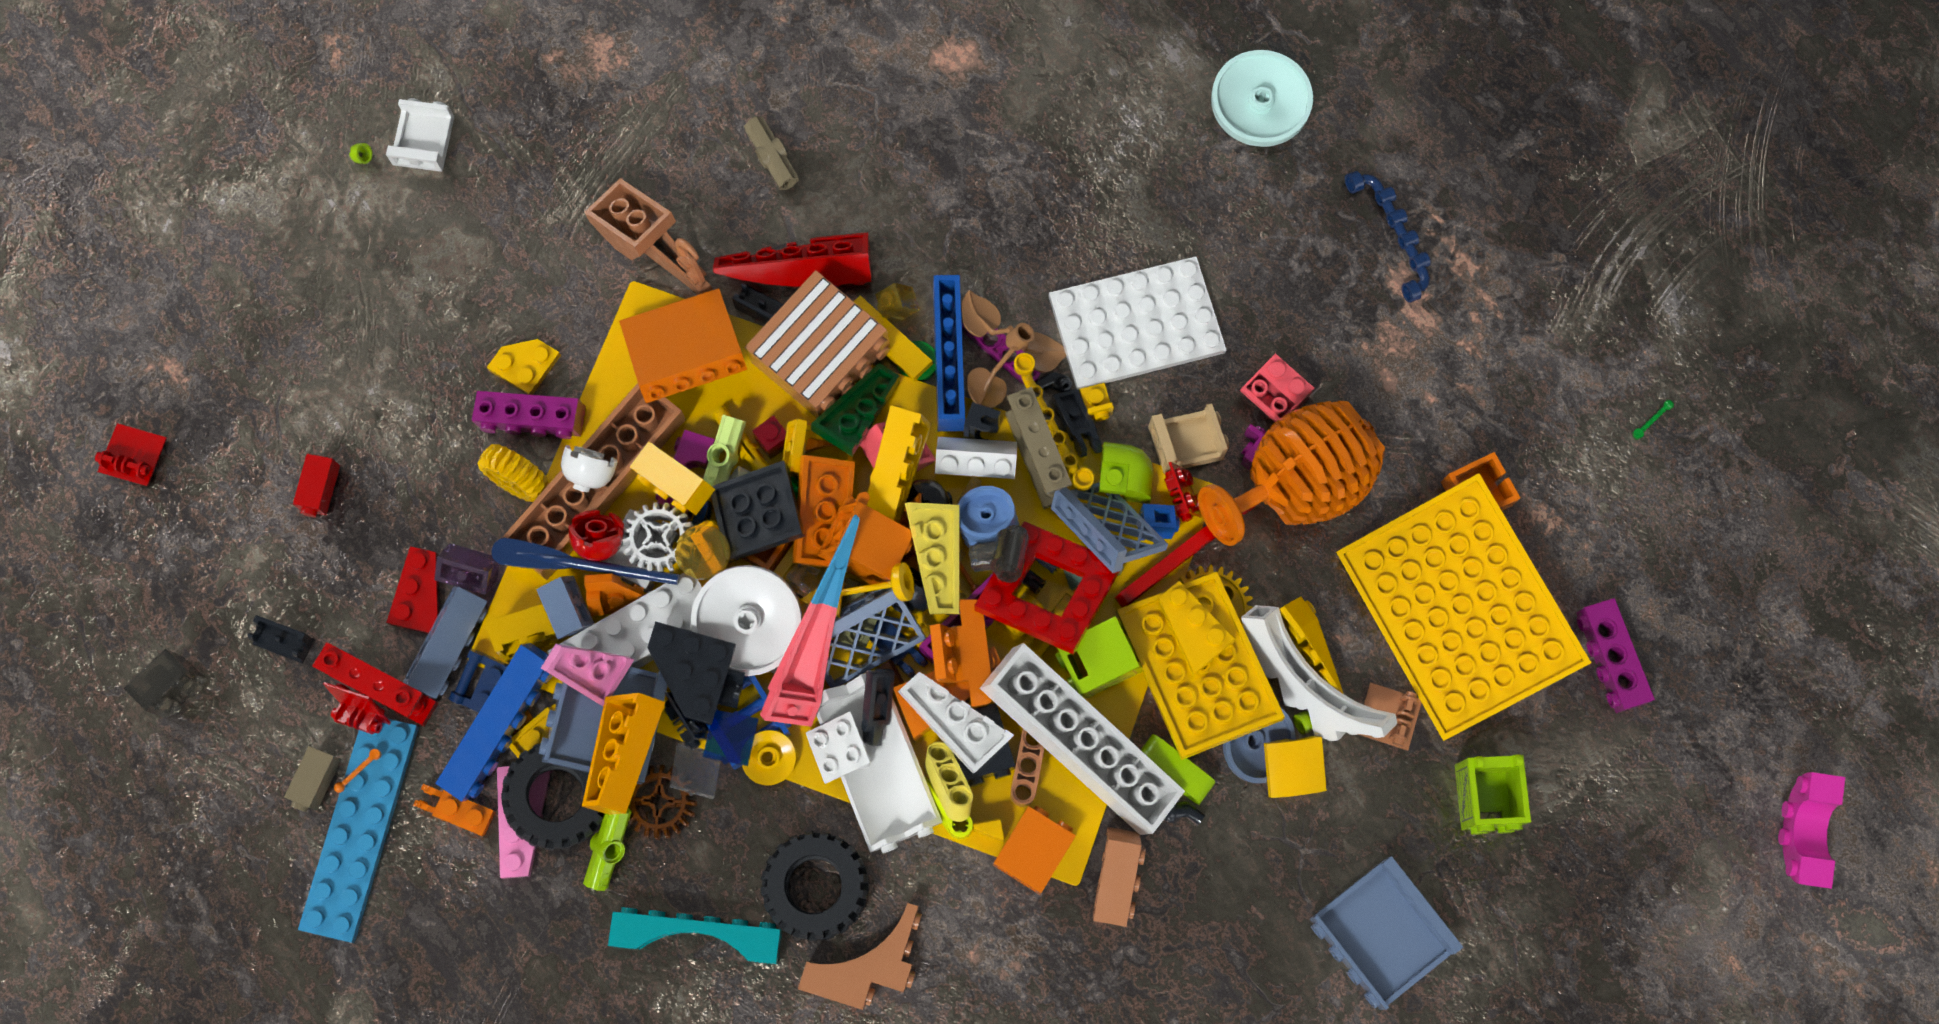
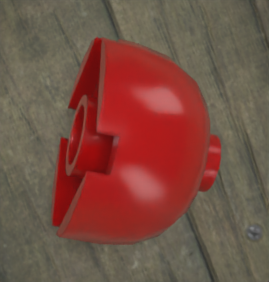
[569,510,624,561]

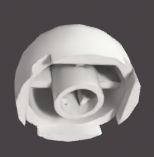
[561,445,618,492]

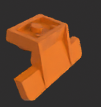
[930,599,992,707]

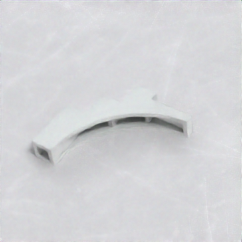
[1241,605,1397,741]

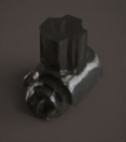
[969,525,1029,583]

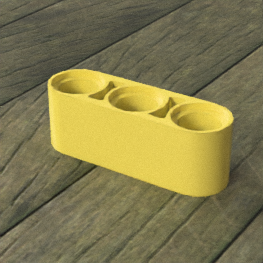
[925,742,973,822]

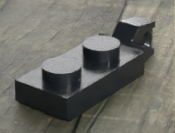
[861,669,895,746]

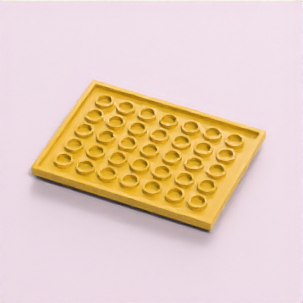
[1336,473,1591,741]

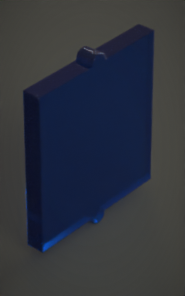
[703,710,759,766]

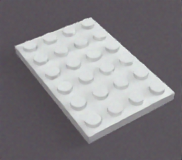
[1048,257,1226,390]

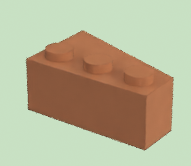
[1093,827,1146,927]

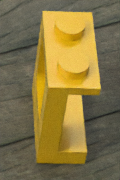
[782,419,856,478]

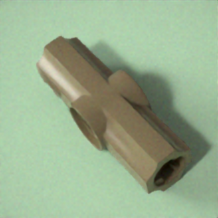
[744,116,799,190]

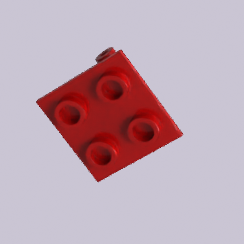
[95,423,167,487]
[1164,462,1202,523]
[323,682,391,734]

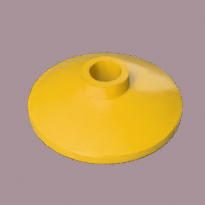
[741,730,796,785]

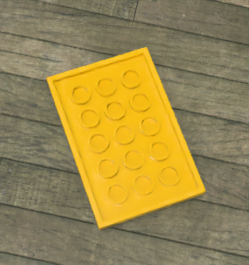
[1117,572,1285,760]

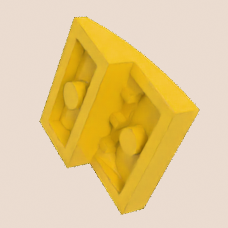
[1264,736,1327,798]

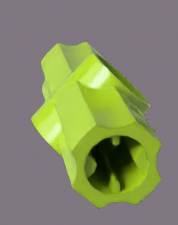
[583,808,632,891]

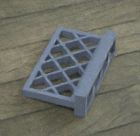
[1051,482,1168,573]
[825,588,926,688]

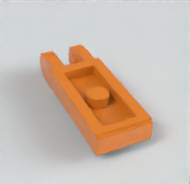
[413,784,496,837]

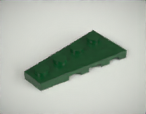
[811,363,900,456]

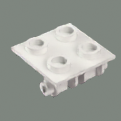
[806,711,871,784]

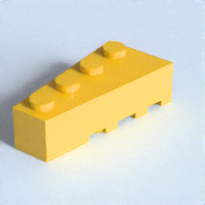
[867,405,932,523]

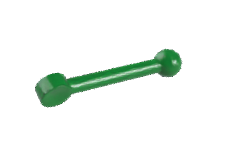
[1632,400,1674,440]

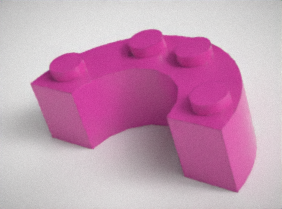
[1778,772,1845,889]

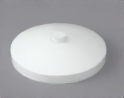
[691,565,802,676]

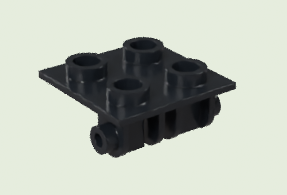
[664,691,711,750]

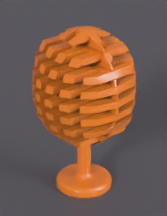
[1198,401,1385,546]

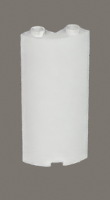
[816,673,942,853]

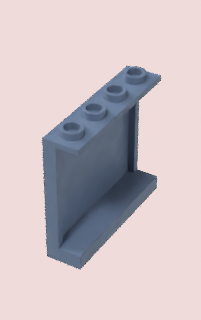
[539,667,668,784]
[1310,856,1463,1010]

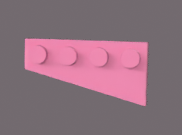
[497,766,553,879]

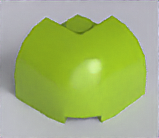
[1099,442,1154,504]

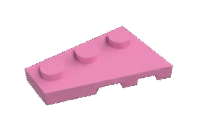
[541,644,634,706]

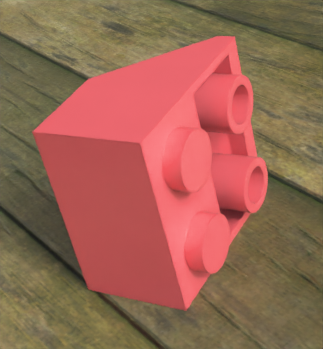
[1240,353,1314,422]

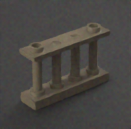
[1005,387,1072,509]

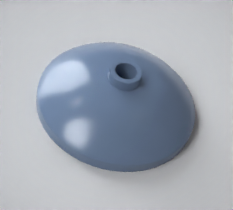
[1223,708,1296,783]

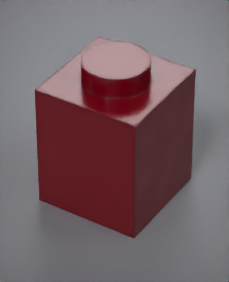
[752,415,786,460]

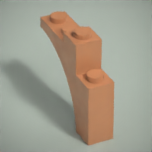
[798,903,922,1010]

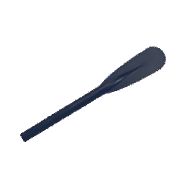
[491,538,680,585]

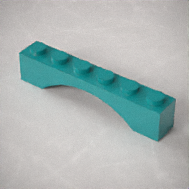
[608,907,782,965]

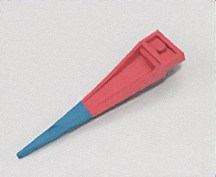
[760,514,860,727]

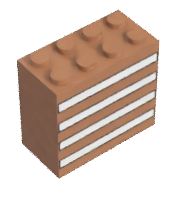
[745,270,890,418]

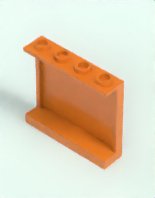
[619,288,747,403]

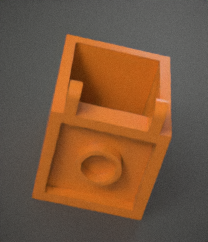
[817,492,913,584]

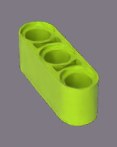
[1140,734,1216,805]

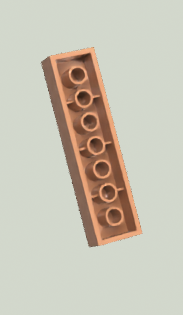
[502,383,686,580]

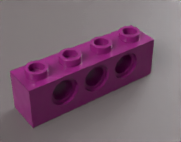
[1576,598,1655,713]

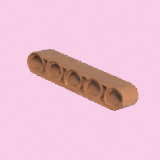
[1010,729,1044,807]

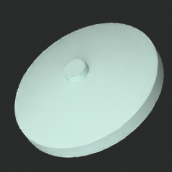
[1211,50,1313,147]

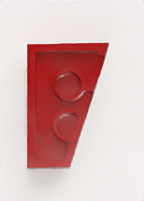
[386,546,440,634]

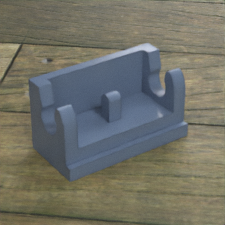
[536,575,594,639]

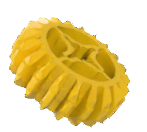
[477,444,549,502]

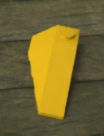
[1279,596,1344,694]

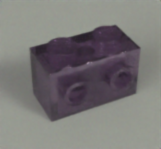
[434,543,500,595]

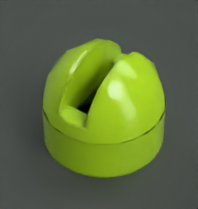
[349,143,372,164]
[1293,711,1313,735]

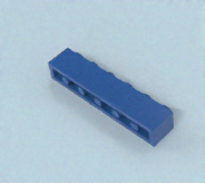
[933,275,965,432]
[435,643,553,802]

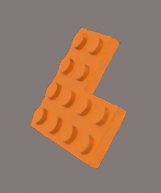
[792,455,901,568]

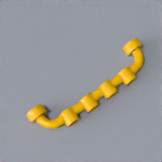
[1014,353,1094,491]

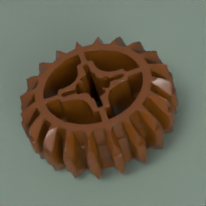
[628,764,698,840]

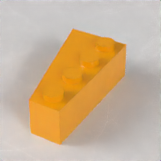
[582,693,665,815]

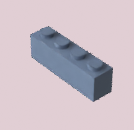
[403,587,487,699]

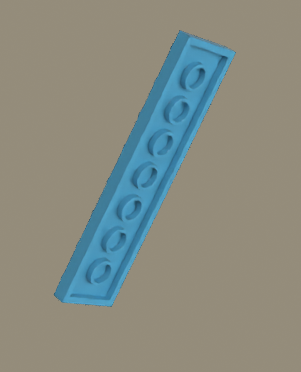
[298,719,419,943]

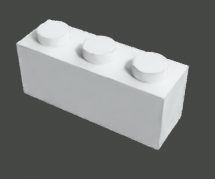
[935,437,1017,479]

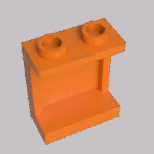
[993,806,1076,895]

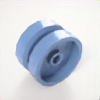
[958,486,1019,555]

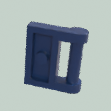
[448,649,508,713]

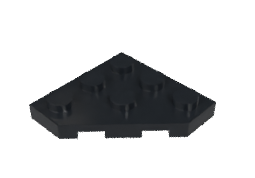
[647,621,736,725]

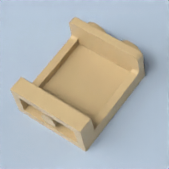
[1148,403,1229,473]

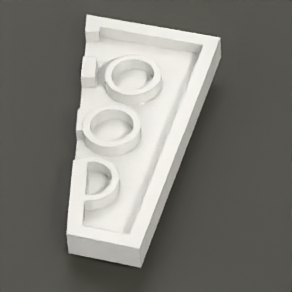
[898,672,1014,773]

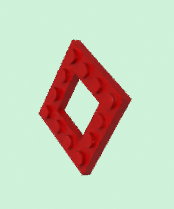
[974,521,1120,655]

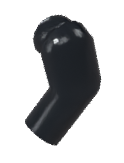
[1035,372,1072,392]
[1164,801,1205,826]

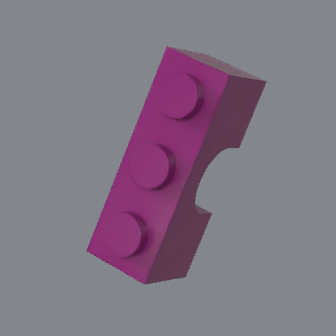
[655,430,715,519]

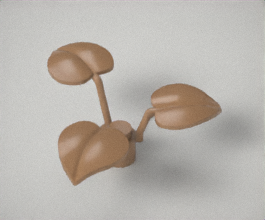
[961,290,1066,408]

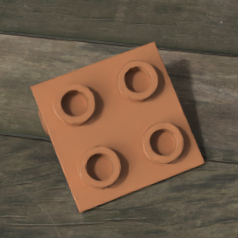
[1358,682,1422,751]

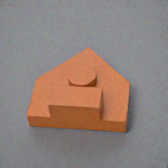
[584,573,644,616]

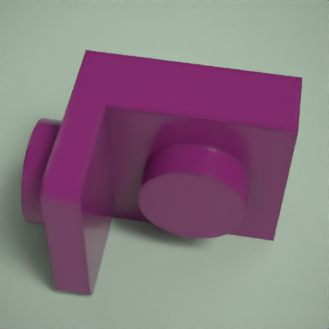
[1241,424,1266,470]

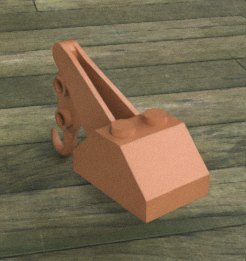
[584,178,713,295]

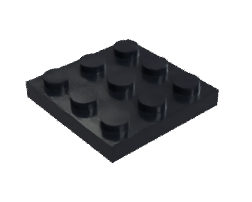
[711,460,805,563]

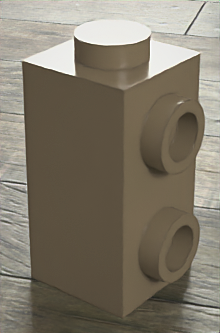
[284,746,341,812]

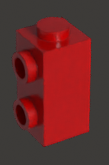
[293,454,340,517]

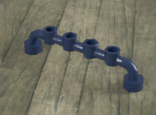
[1345,171,1431,303]

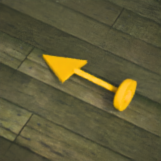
[800,563,914,617]

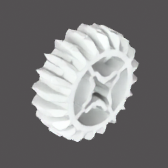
[622,502,695,573]

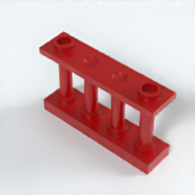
[312,642,438,727]

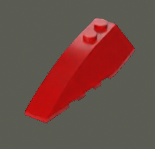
[713,232,872,287]

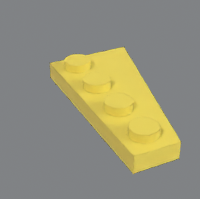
[905,502,959,615]

